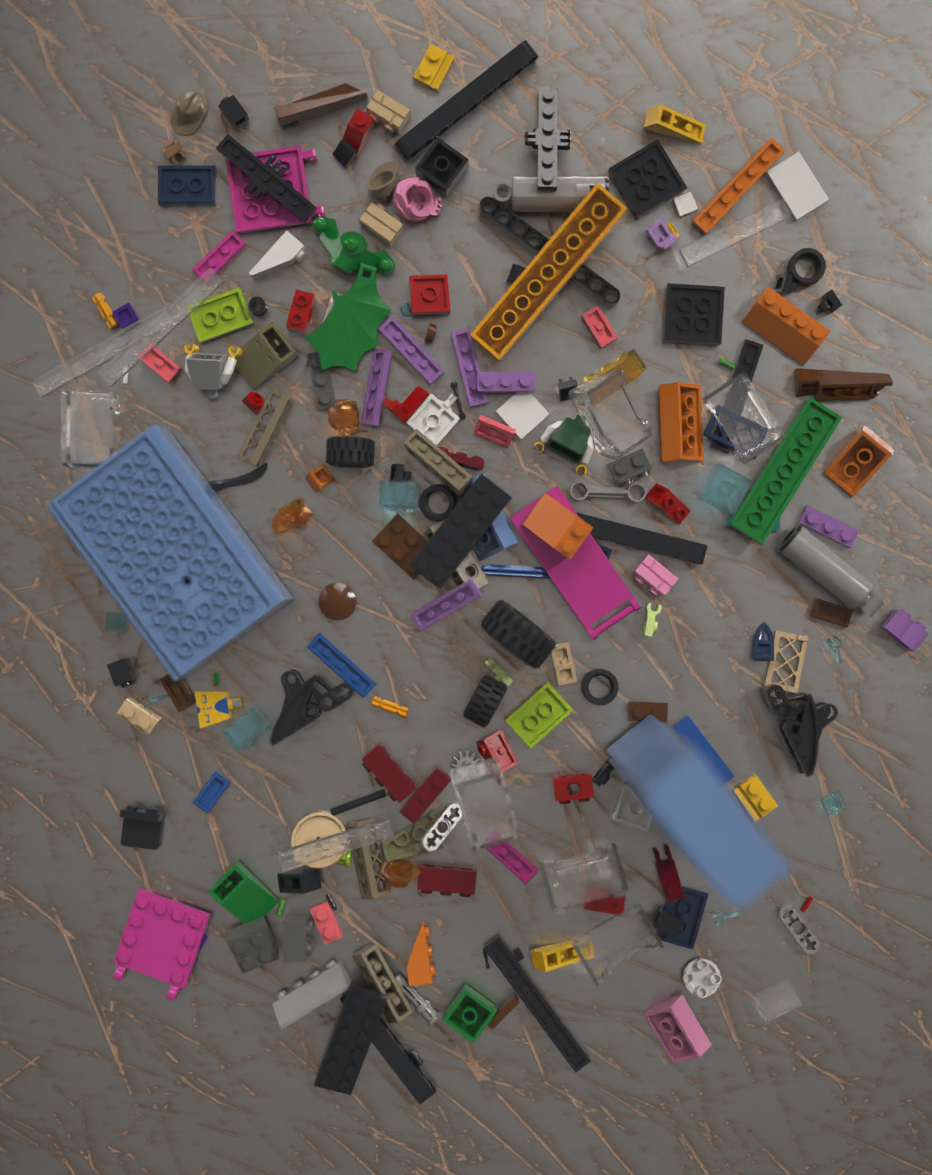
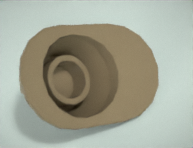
[171,91,208,135]
[367,161,399,202]

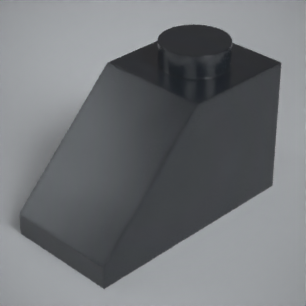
[277,869,321,894]

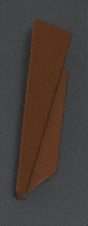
[274,83,368,126]
[795,368,893,401]

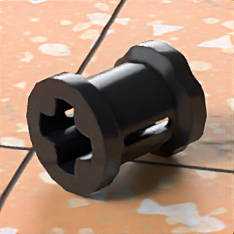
[248,297,268,317]

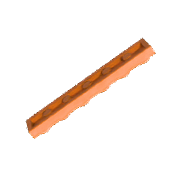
[692,138,785,235]

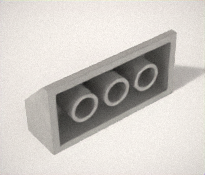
[272,959,352,1029]

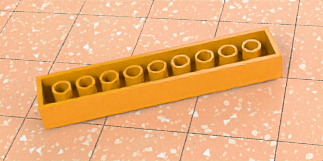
[470,183,628,360]

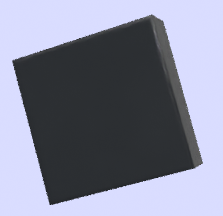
[332,139,358,167]

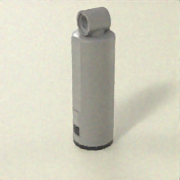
[493,177,609,212]
[777,523,884,617]

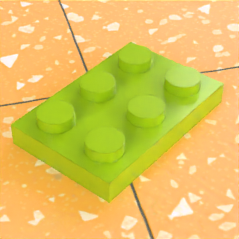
[186,287,254,344]
[505,682,573,749]

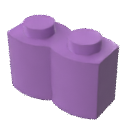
[881,609,928,652]

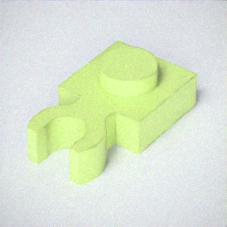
[485,657,513,686]

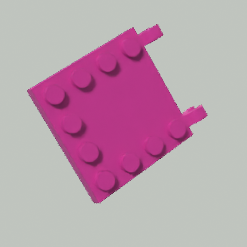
[226,146,325,234]
[113,888,211,1001]

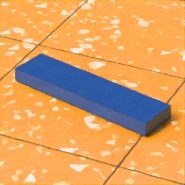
[307,633,377,698]
[672,715,735,785]

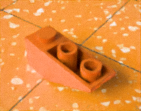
[407,922,436,987]

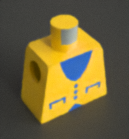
[195,691,242,728]

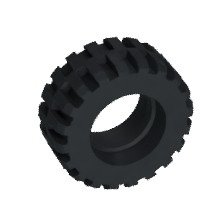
[481,600,556,669]

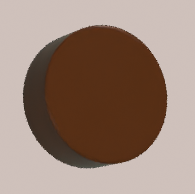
[424,323,437,343]

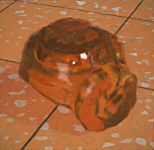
[328,398,359,436]

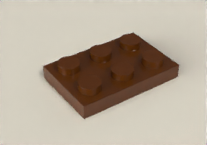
[372,513,428,580]

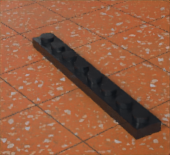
[483,935,591,1073]

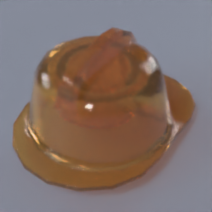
[271,497,313,533]
[380,859,421,888]

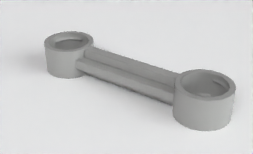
[569,481,647,503]

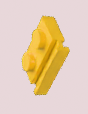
[413,44,455,92]
[732,774,778,822]

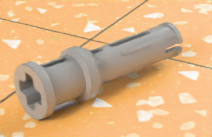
[394,973,441,1026]

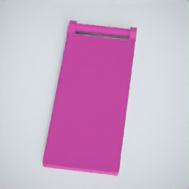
[510,486,641,640]

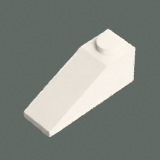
[249,230,306,280]

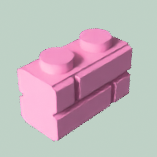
[632,554,678,597]

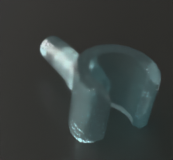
[400,303,412,317]
[827,636,843,663]
[142,693,169,708]
[713,911,740,925]

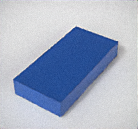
[192,771,231,814]

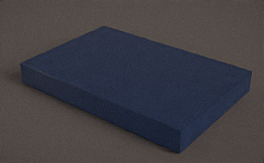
[158,165,216,205]
[655,886,709,950]

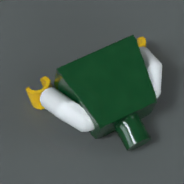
[533,415,594,475]

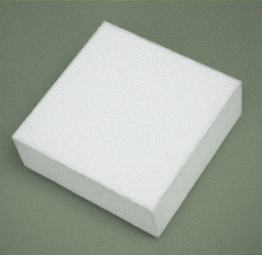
[672,192,698,218]

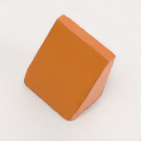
[305,464,334,493]

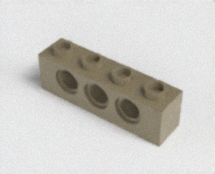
[424,519,489,589]
[352,944,413,1023]

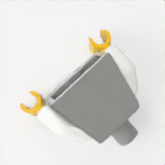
[184,344,243,399]

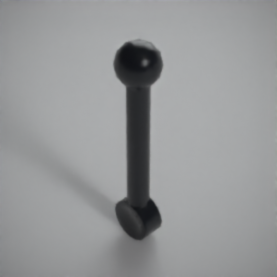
[450,381,466,420]

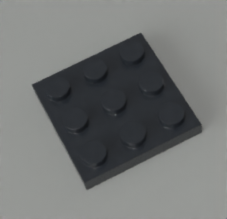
[608,139,687,219]
[663,283,725,345]

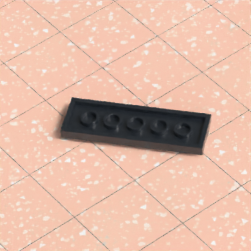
[409,473,512,589]
[314,985,387,1095]

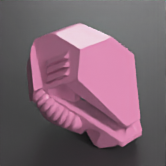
[392,177,442,221]

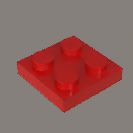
[409,274,451,315]

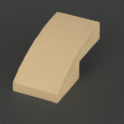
[551,642,577,686]

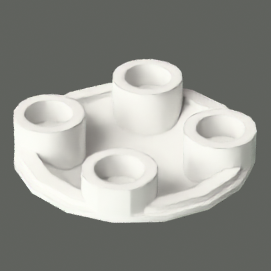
[683,958,722,998]

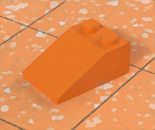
[824,425,894,497]
[523,493,593,559]

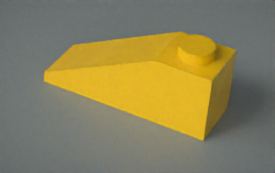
[644,104,706,144]
[530,937,594,972]

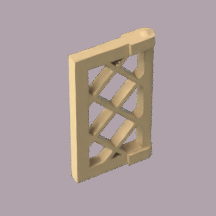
[764,630,809,694]

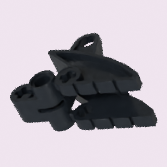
[270,670,354,746]
[763,684,838,777]

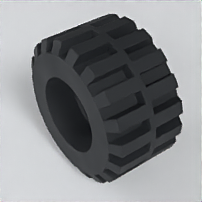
[326,436,375,468]
[463,674,507,728]

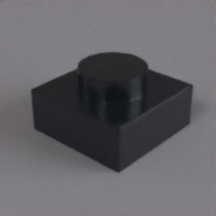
[506,263,526,285]

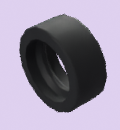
[787,248,826,287]
[419,484,458,521]
[581,669,619,705]

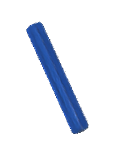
[482,564,551,579]

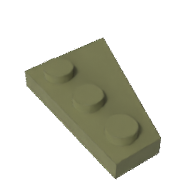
[383,811,443,862]

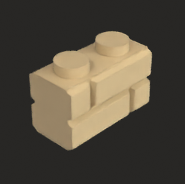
[366,90,411,134]
[359,203,404,247]
[117,697,163,736]

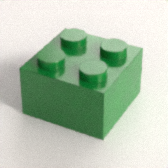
[442,983,497,1044]

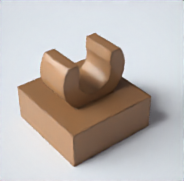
[161,139,186,164]

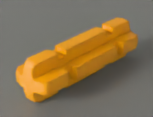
[92,293,119,329]
[371,696,409,718]

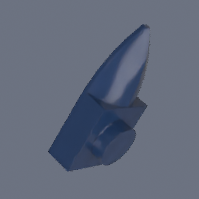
[754,623,774,661]

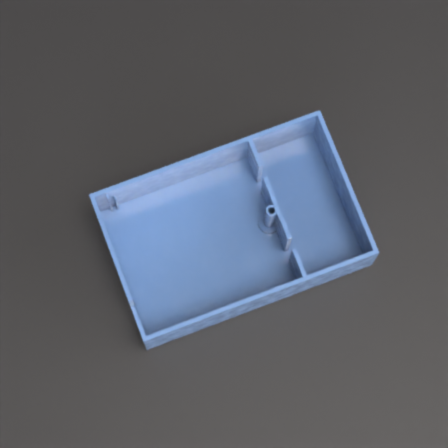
[46,425,294,682]
[607,714,791,909]

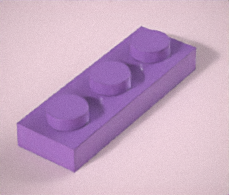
[477,372,535,393]
[798,505,859,548]

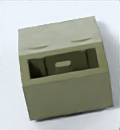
[235,322,298,390]

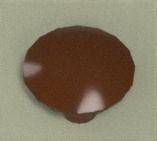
[319,583,357,620]

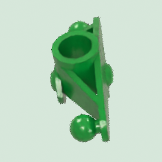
[312,217,395,274]

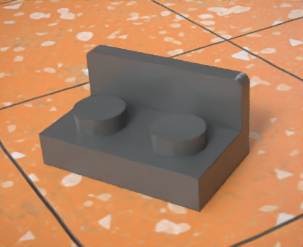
[607,448,653,486]

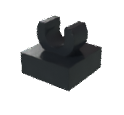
[773,273,798,295]
[817,290,842,313]
[558,377,579,401]
[389,463,412,484]

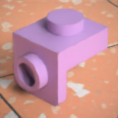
[645,218,678,250]

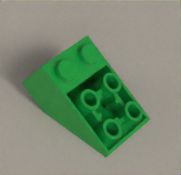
[208,860,279,924]

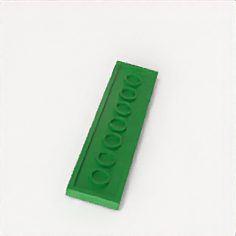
[729,397,842,545]

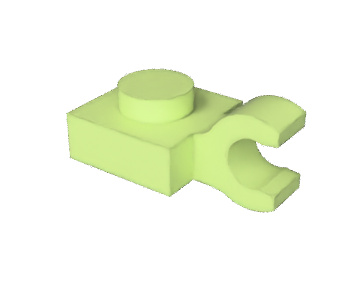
[643,603,662,636]

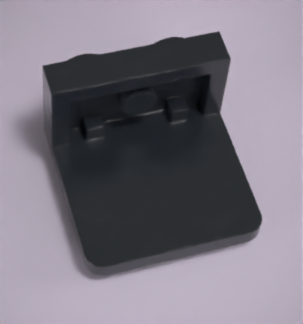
[120,805,164,850]

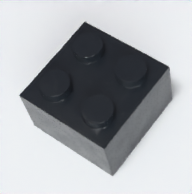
[415,137,469,197]

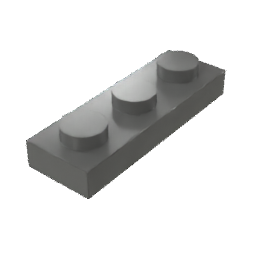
[307,352,337,411]

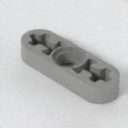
[420,804,463,852]
[777,904,820,954]

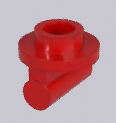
[242,392,264,415]

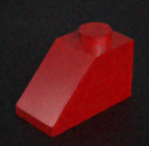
[342,108,375,158]

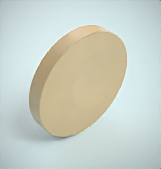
[291,812,348,869]

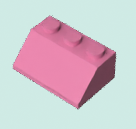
[643,994,712,1064]

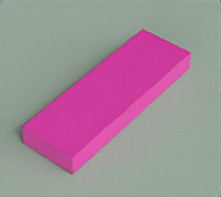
[192,230,247,285]
[483,831,539,885]

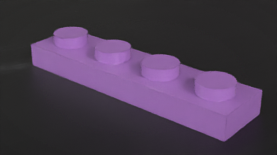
[378,316,445,385]
[451,328,488,407]
[361,349,392,426]
[411,578,482,631]

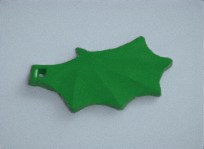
[305,262,391,371]

